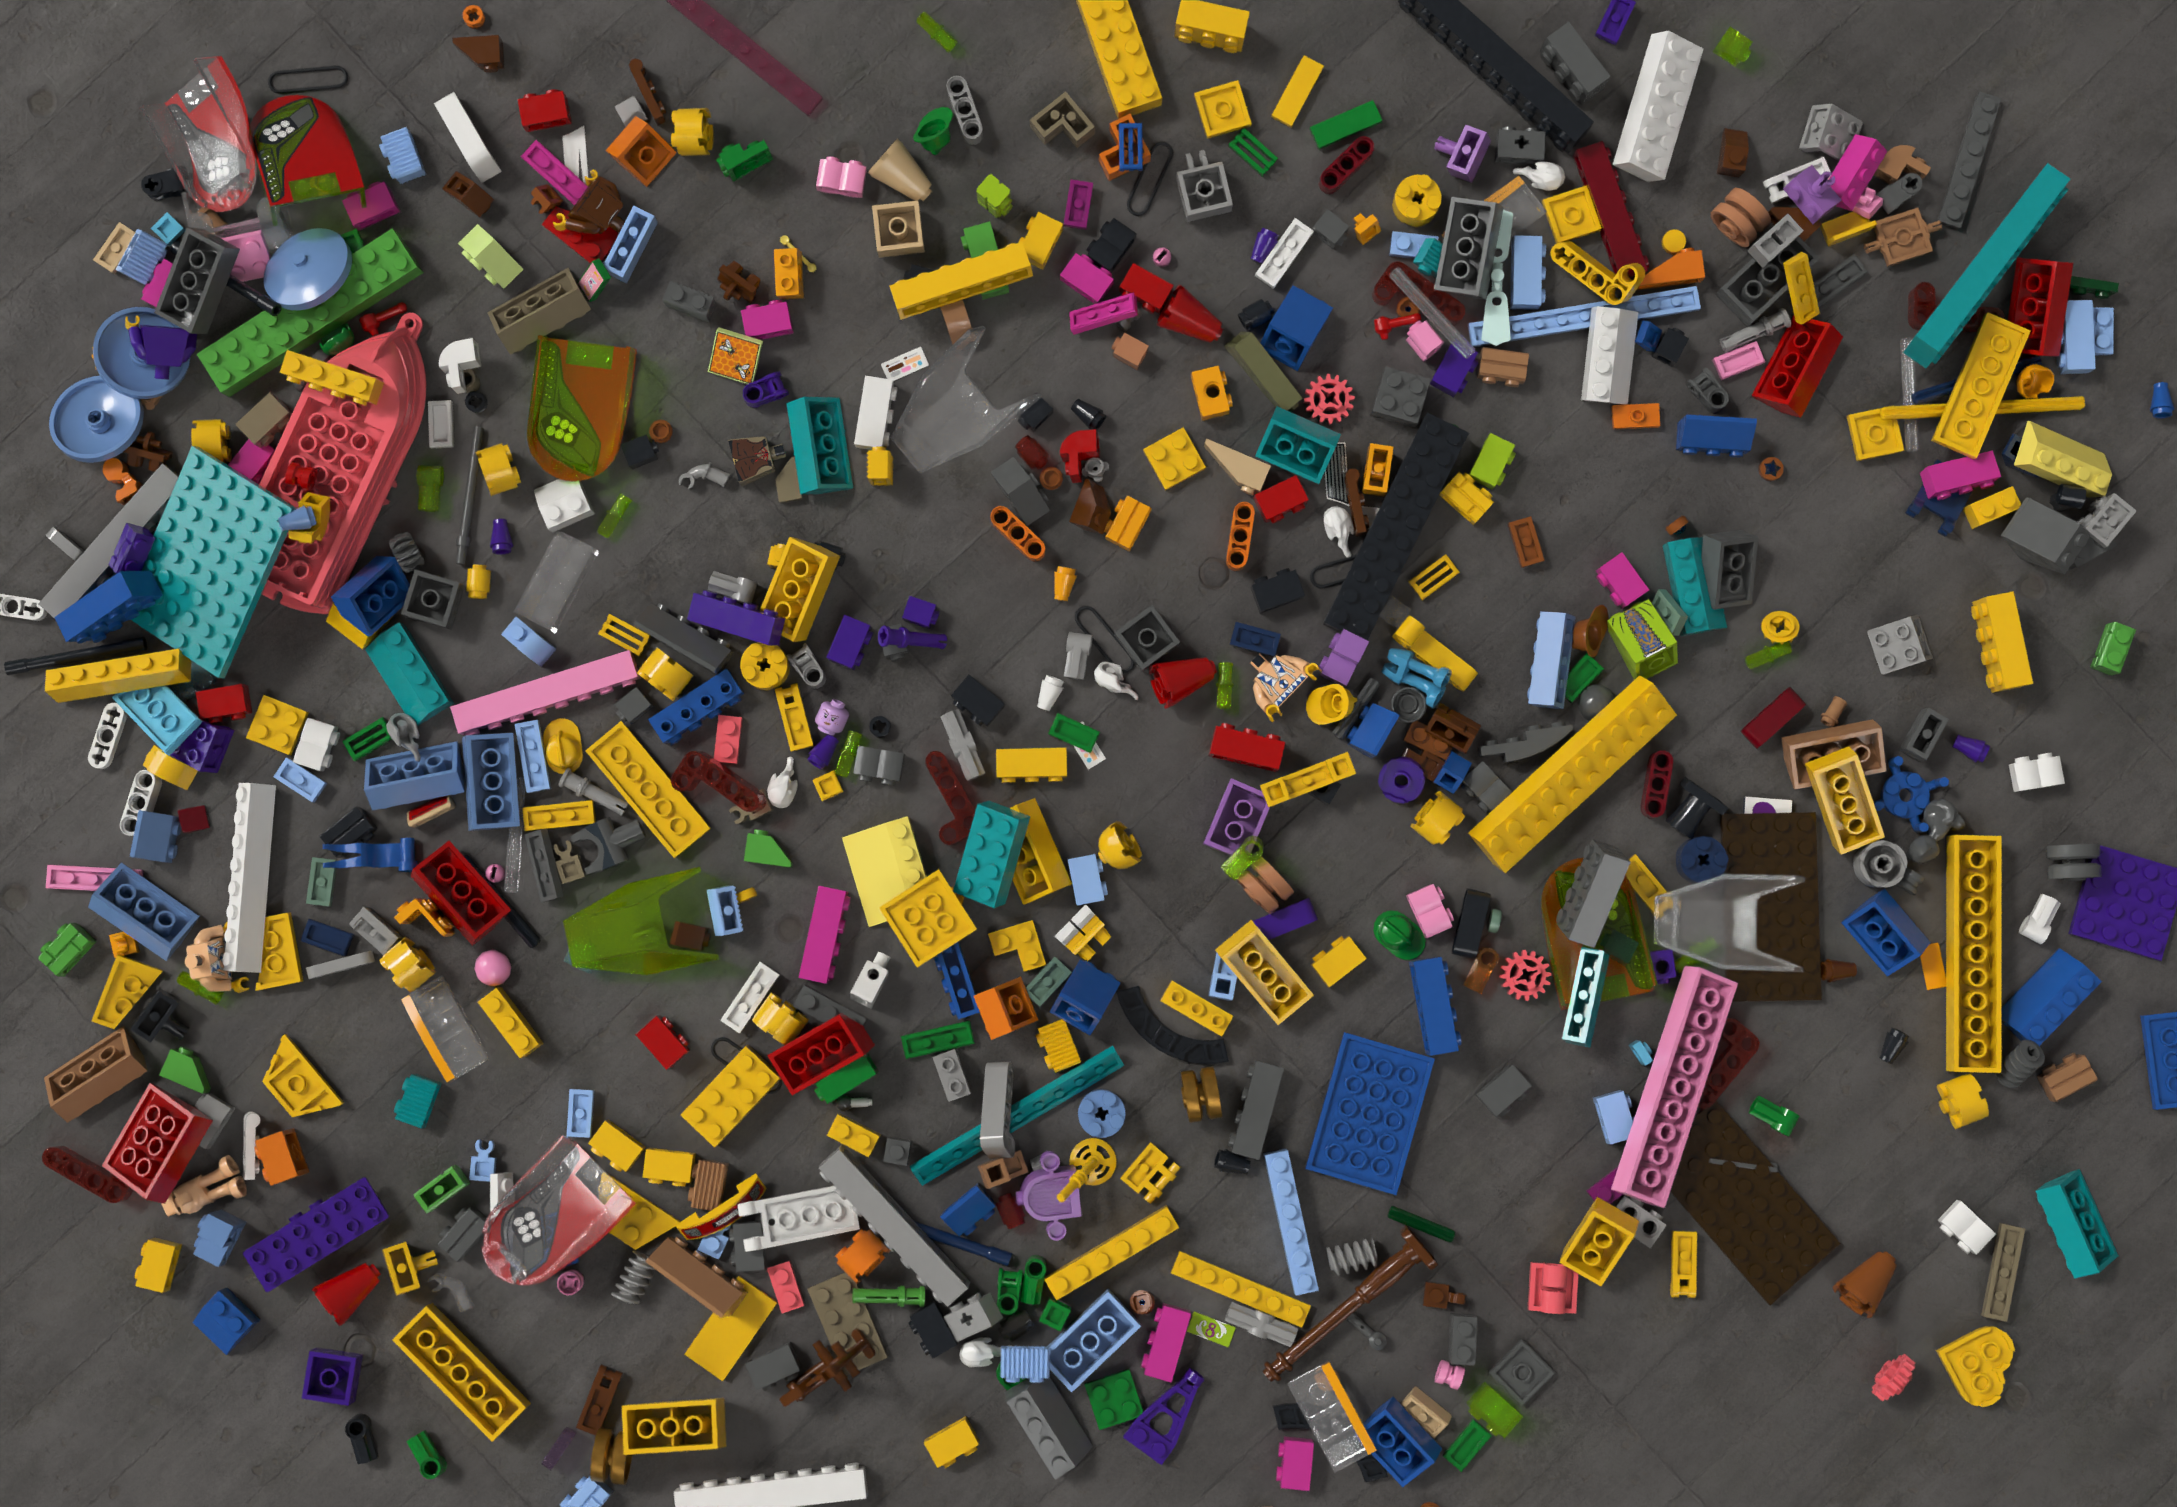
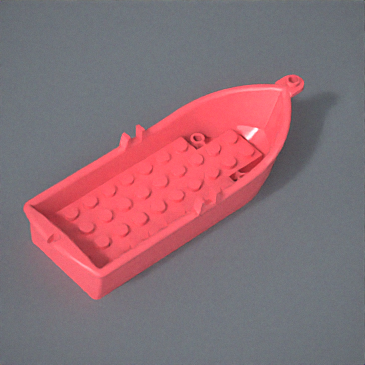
[259,313,426,614]

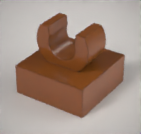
[531,184,563,214]

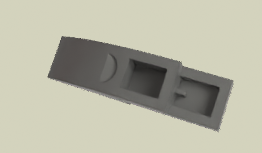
[1478,722,1573,763]

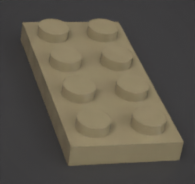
[807,1272,888,1375]

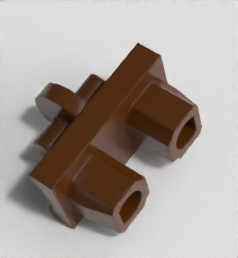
[717,261,761,303]
[123,432,173,472]

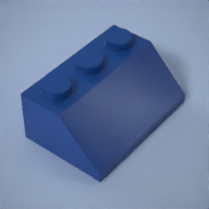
[1676,415,1757,457]
[331,556,410,636]
[1841,888,1931,976]
[1353,1397,1442,1487]

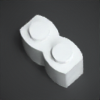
[293,718,340,771]
[2009,753,2065,792]
[1938,1200,1996,1255]

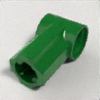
[1748,1096,1800,1137]
[1020,1255,1047,1305]
[406,1430,447,1479]

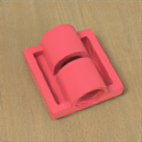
[1528,1262,1578,1314]

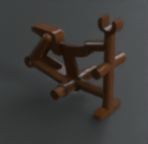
[779,1329,875,1407]

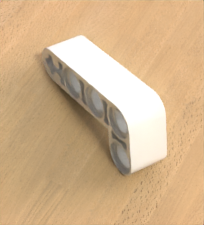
[434,92,502,183]

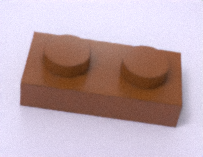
[1508,516,1545,568]
[1403,721,1452,761]

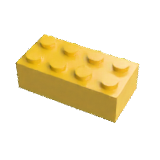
[1971,591,2033,693]
[1805,746,1885,855]
[1215,920,1314,1025]
[681,1045,781,1148]

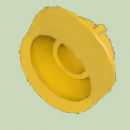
[1306,684,1358,725]
[543,718,583,774]

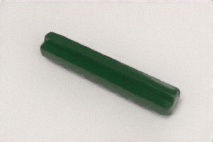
[1387,1206,1455,1242]

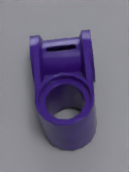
[743,371,789,408]

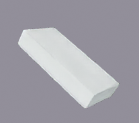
[428,400,454,448]

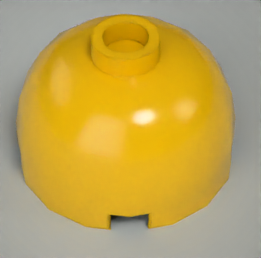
[1098,821,1142,869]

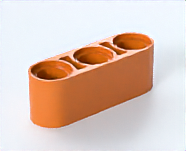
[1226,502,1255,571]
[990,506,1045,562]

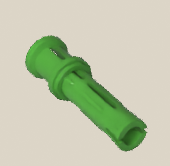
[852,1286,925,1307]

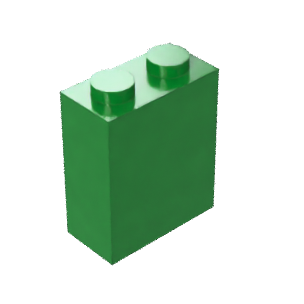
[815,1052,879,1104]

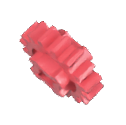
[1304,374,1355,425]
[1499,950,1551,1001]
[1872,1354,1915,1401]

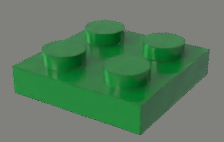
[1085,1369,1143,1430]

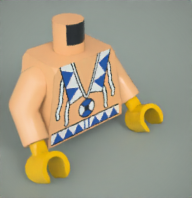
[1250,653,1322,722]
[185,921,250,993]

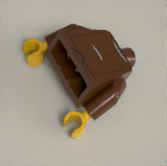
[553,169,625,234]

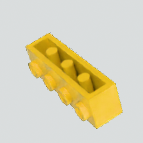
[280,350,384,406]

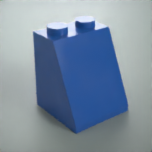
[1260,285,1333,371]
[1050,959,1121,1036]

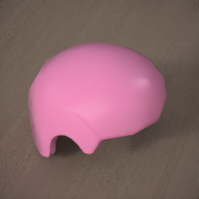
[474,950,511,986]

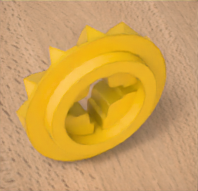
[1761,611,1799,645]

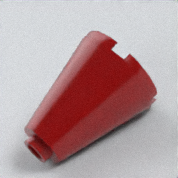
[1157,285,1224,343]
[1149,657,1216,709]
[312,1263,381,1326]

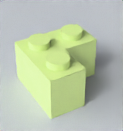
[458,224,524,289]

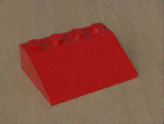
[102,1083,213,1204]

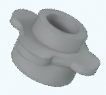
[1082,457,1109,482]

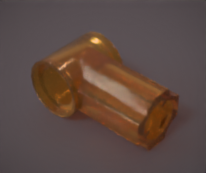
[1463,946,1499,994]

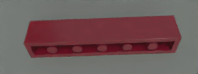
[1573,141,1649,280]

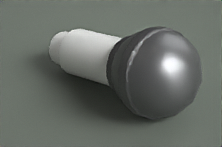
[836,1095,872,1112]

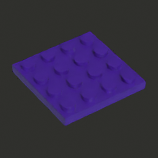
[2068,845,2177,961]

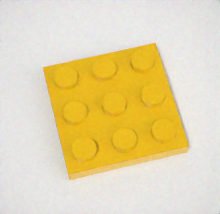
[879,869,977,968]

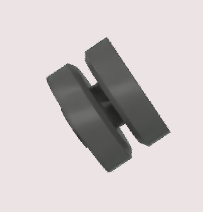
[2046,844,2102,881]

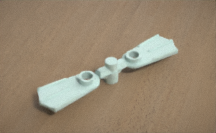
[1481,210,1513,346]

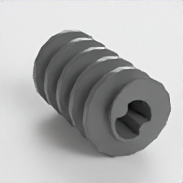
[1995,1040,2045,1088]

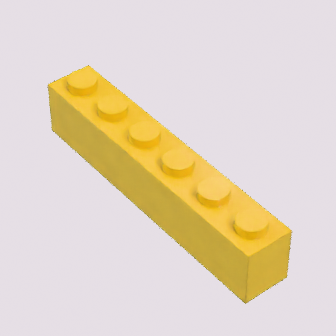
[889,242,1033,320]
[45,649,191,703]
[1044,1205,1179,1300]

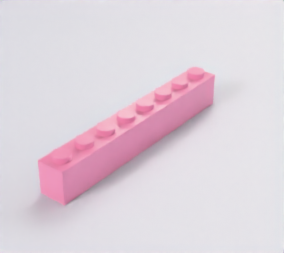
[450,650,641,735]

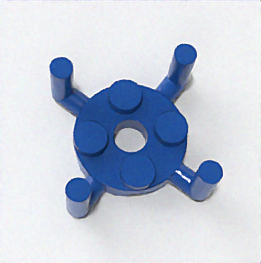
[1874,756,1949,833]

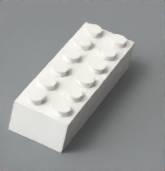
[1613,31,1703,182]

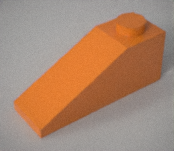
[1637,248,1705,290]

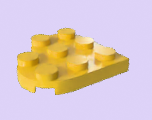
[1936,1326,2015,1407]

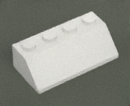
[1581,306,1638,405]

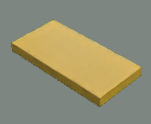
[684,1275,778,1381]

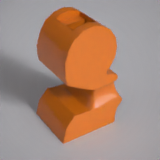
[103,458,142,505]

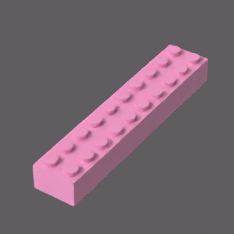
[1611,966,1738,1208]

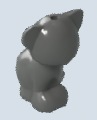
[1906,799,1965,863]

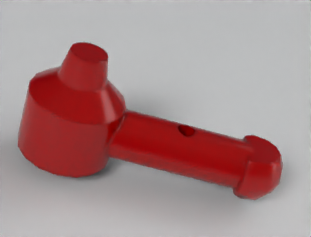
[359,302,407,337]
[1374,313,1422,340]

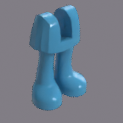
[1381,648,1452,709]

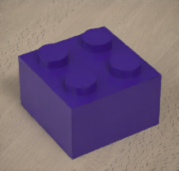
[302,1347,363,1406]

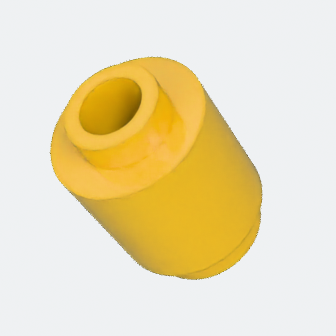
[466,564,491,599]

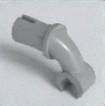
[679,462,730,489]

